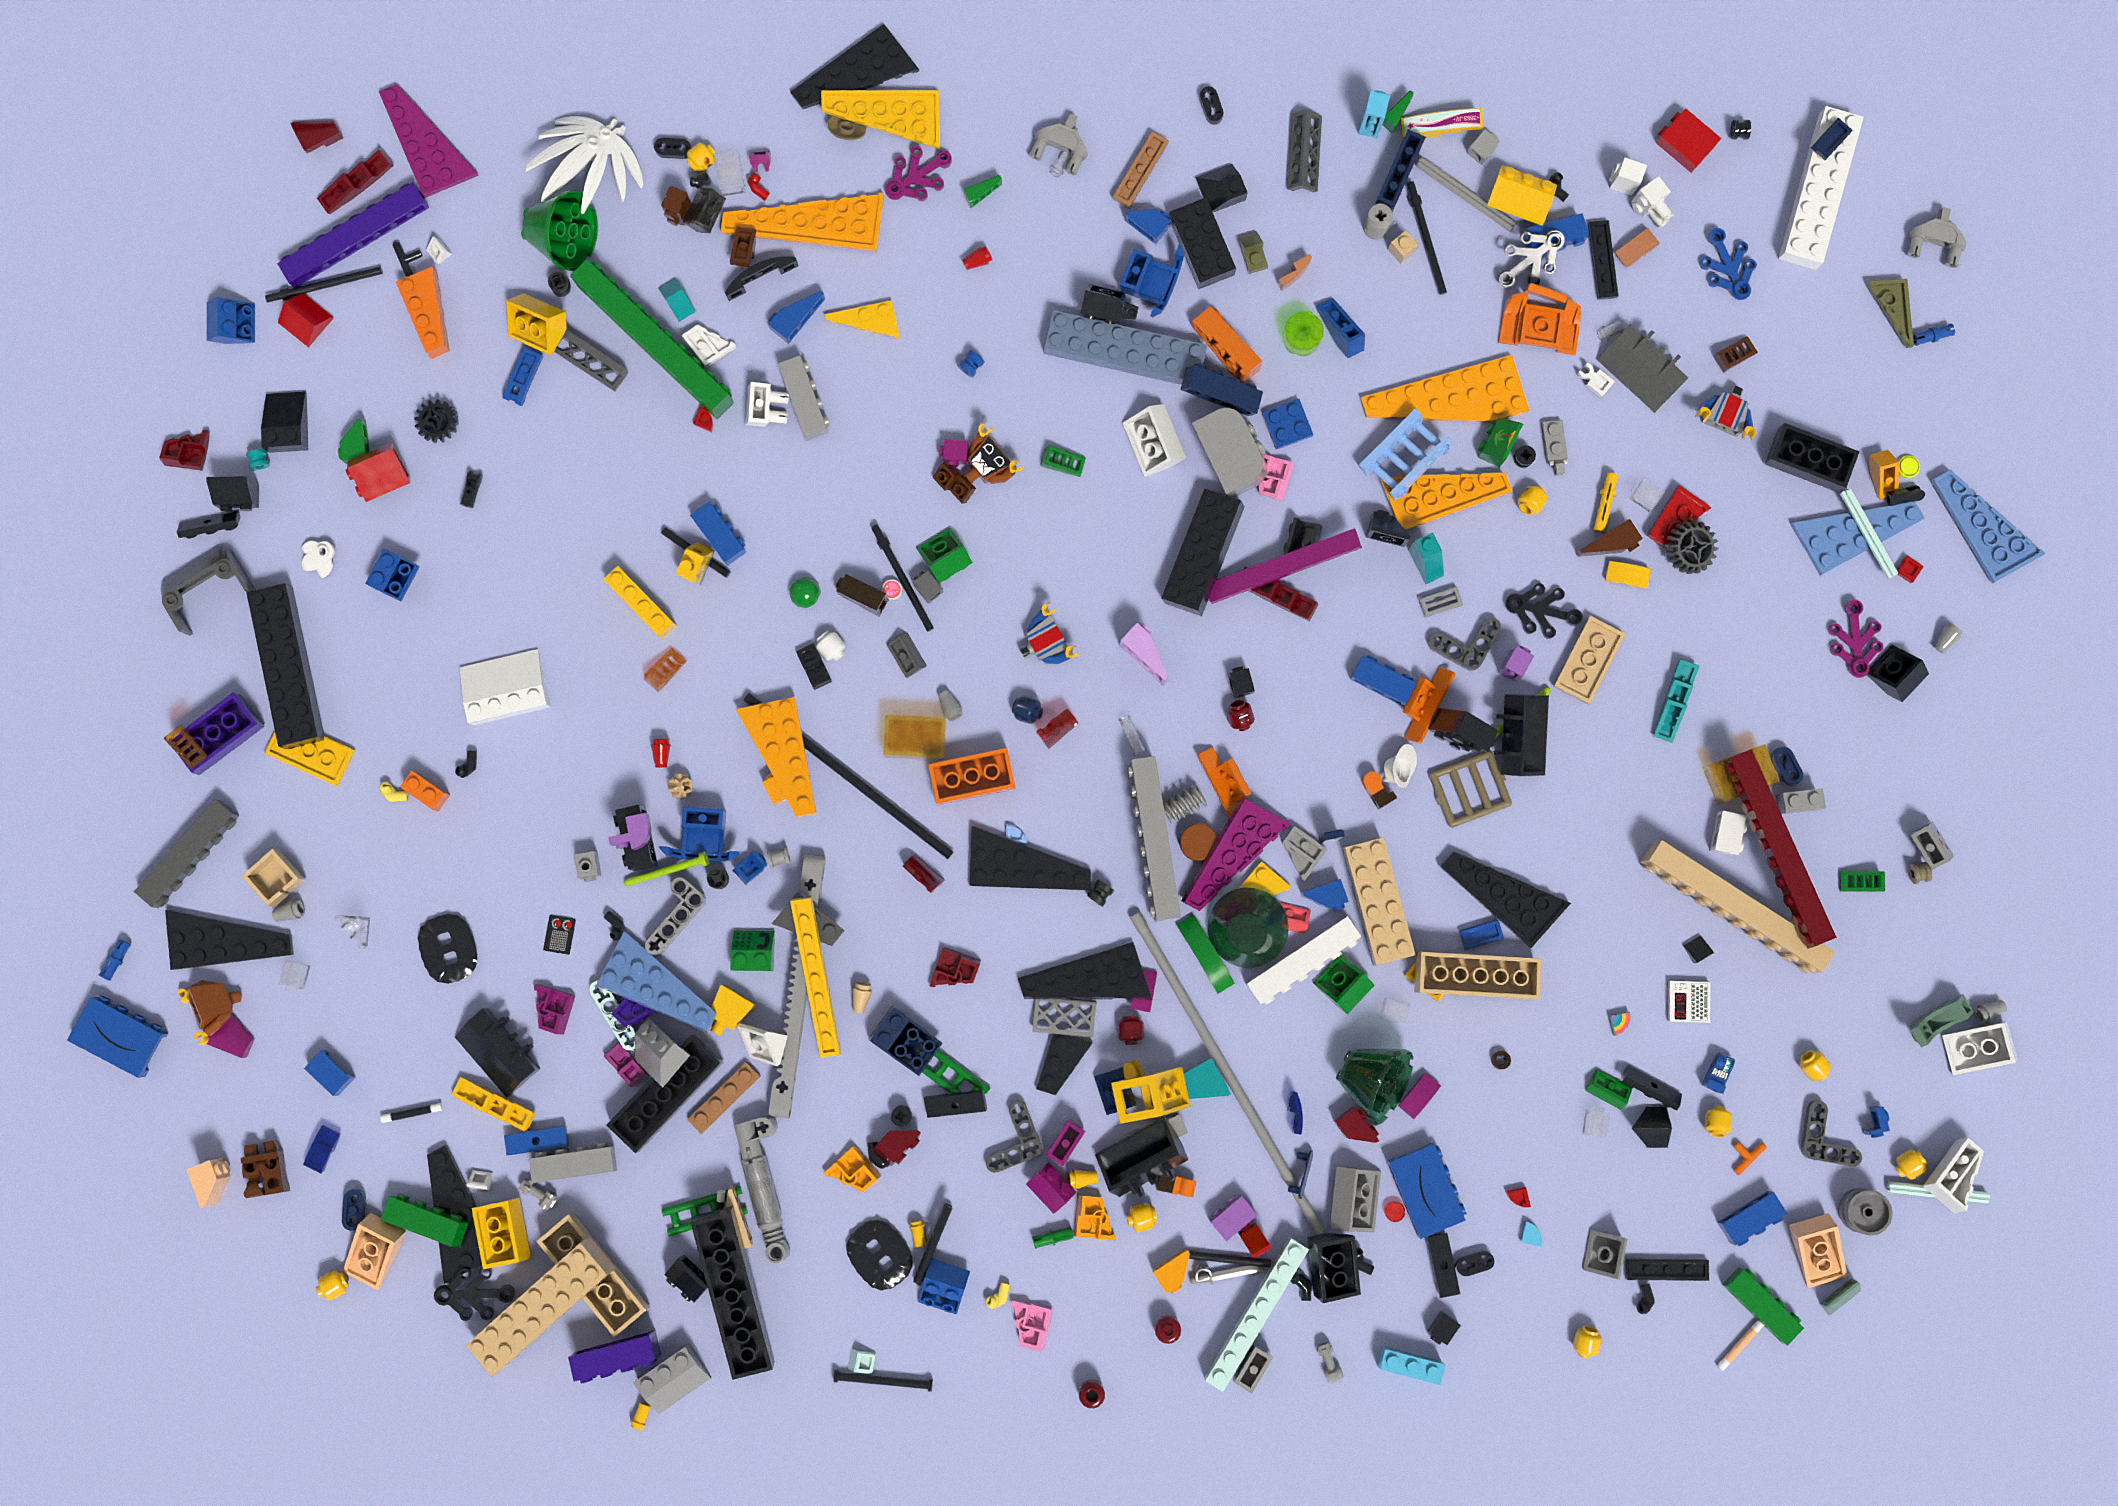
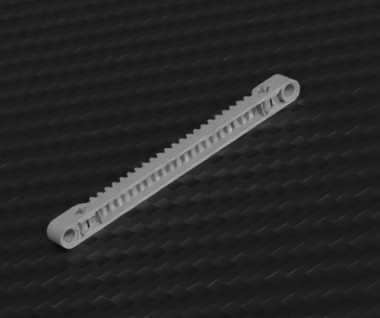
[769,854,826,1119]

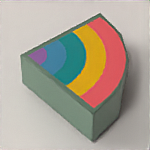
[1609,1012,1630,1036]

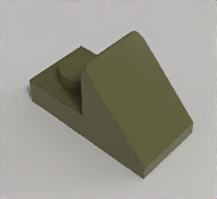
[1237,231,1268,274]

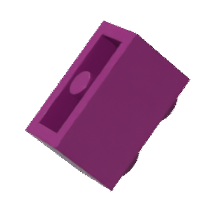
[1046,1120,1085,1166]
[1026,1162,1076,1214]

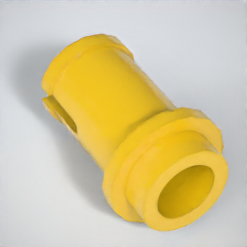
[909,1220,927,1247]
[630,1402,651,1431]

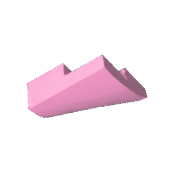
[1258,454,1294,501]
[1011,1300,1053,1351]

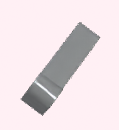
[645,877,706,955]

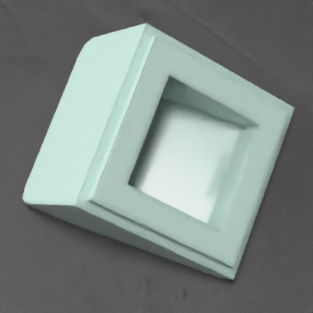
[848,1349,876,1374]

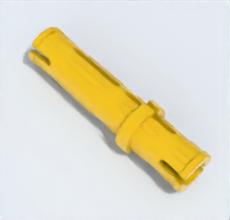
[1593,472,1619,533]

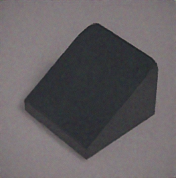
[1683,936,1714,963]

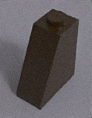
[835,574,889,617]

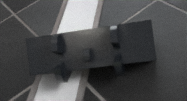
[1494,694,1549,776]
[455,1008,540,1098]
[1095,1116,1189,1197]

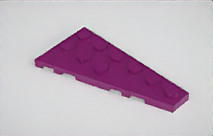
[379,84,479,198]
[1181,796,1291,911]

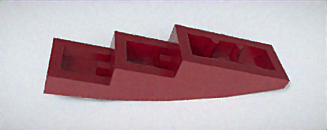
[316,149,394,214]
[1243,566,1319,622]

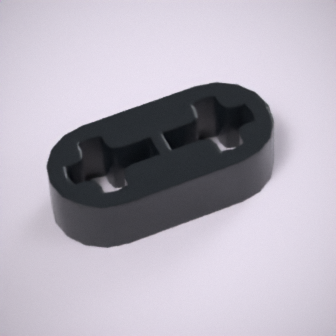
[1199,86,1224,125]
[654,138,692,159]
[1455,1251,1495,1276]

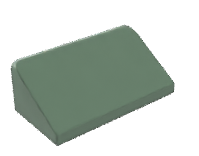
[1820,1279,1861,1315]

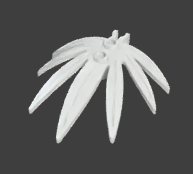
[525,116,643,214]

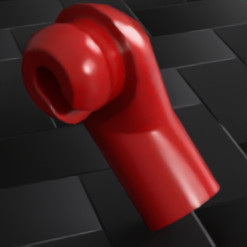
[747,173,770,201]

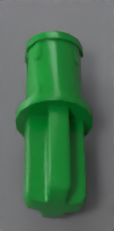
[1032,1227,1074,1249]

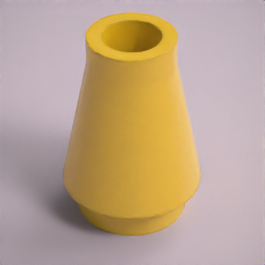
[1067,1169,1098,1190]

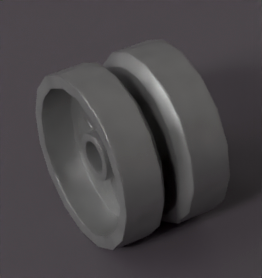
[1839,1188,1893,1236]

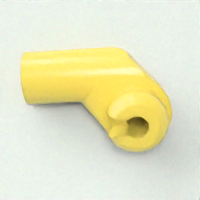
[380,782,409,802]
[985,1282,1010,1309]

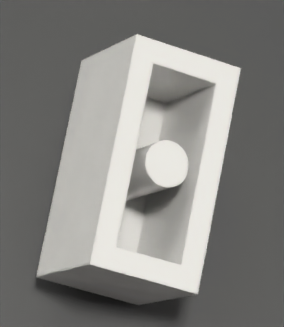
[1609,157,1647,196]
[1710,811,1748,856]

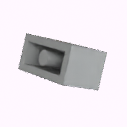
[1776,788,1826,815]
[1911,822,1954,870]
[1233,1344,1273,1393]

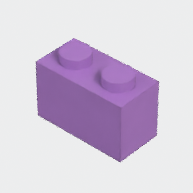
[1498,646,1534,682]
[1210,1195,1257,1242]

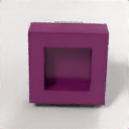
[749,151,771,172]

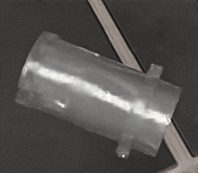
[1049,151,1071,177]
[1597,320,1624,341]

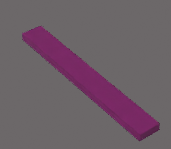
[1209,528,1362,604]

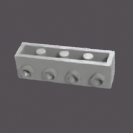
[778,356,830,441]
[529,1143,617,1183]

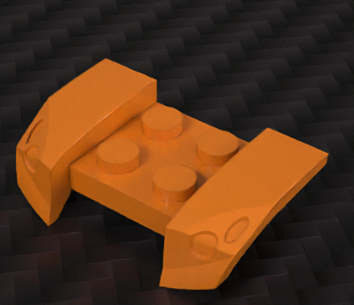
[1498,292,1581,355]

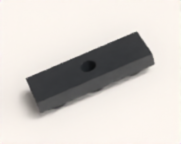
[176,511,241,539]
[1623,1065,1682,1110]
[924,1090,987,1118]
[1427,1232,1461,1298]

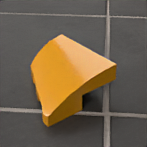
[823,1145,881,1192]
[1074,1195,1116,1240]

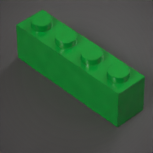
[380,1193,468,1247]
[1722,1267,1804,1346]

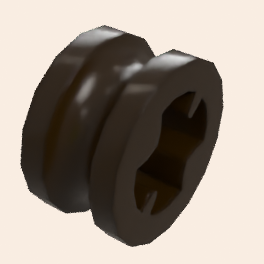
[1491,1051,1511,1069]

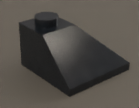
[1195,164,1248,212]
[1366,510,1411,547]

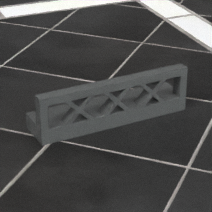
[1287,109,1322,193]
[554,329,628,392]

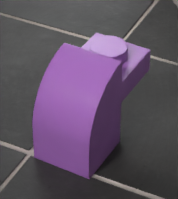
[608,813,651,850]

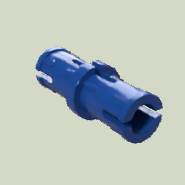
[1913,323,1955,346]
[98,939,131,981]

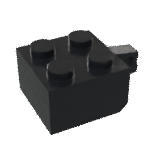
[1080,284,1139,324]

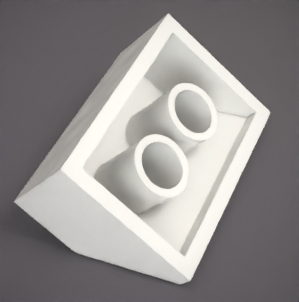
[1123,404,1186,477]

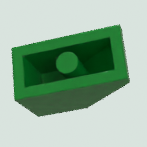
[338,419,370,464]

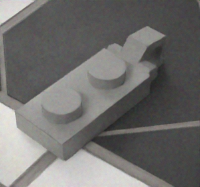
[1542,420,1568,476]

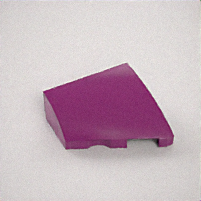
[534,984,575,1035]
[207,1014,255,1058]

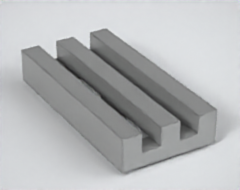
[1418,586,1463,618]

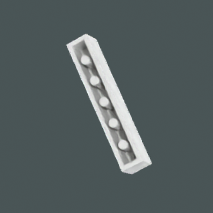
[1246,916,1361,1005]

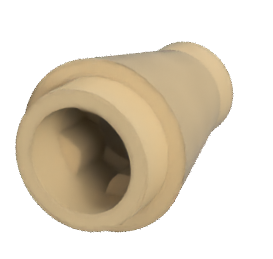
[853,982,872,1013]

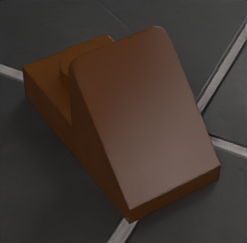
[730,227,757,267]

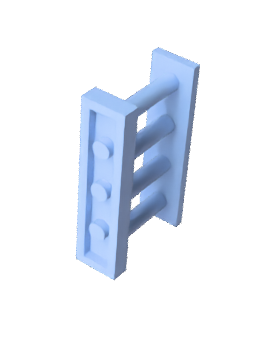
[1359,408,1452,501]

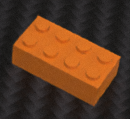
[928,748,1016,806]

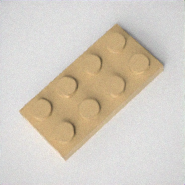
[1553,616,1626,705]

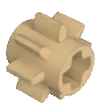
[668,774,692,798]

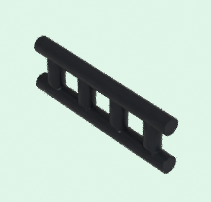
[913,1203,953,1285]

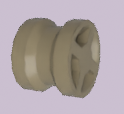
[1909,862,1932,884]

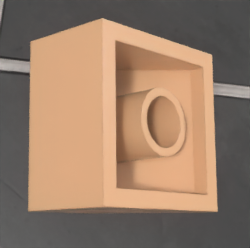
[186,1158,230,1208]

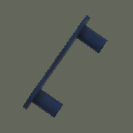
[1288,1150,1313,1199]

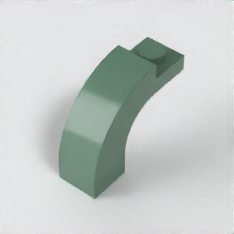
[1910,994,1974,1047]

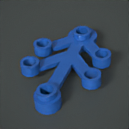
[1699,228,1757,300]

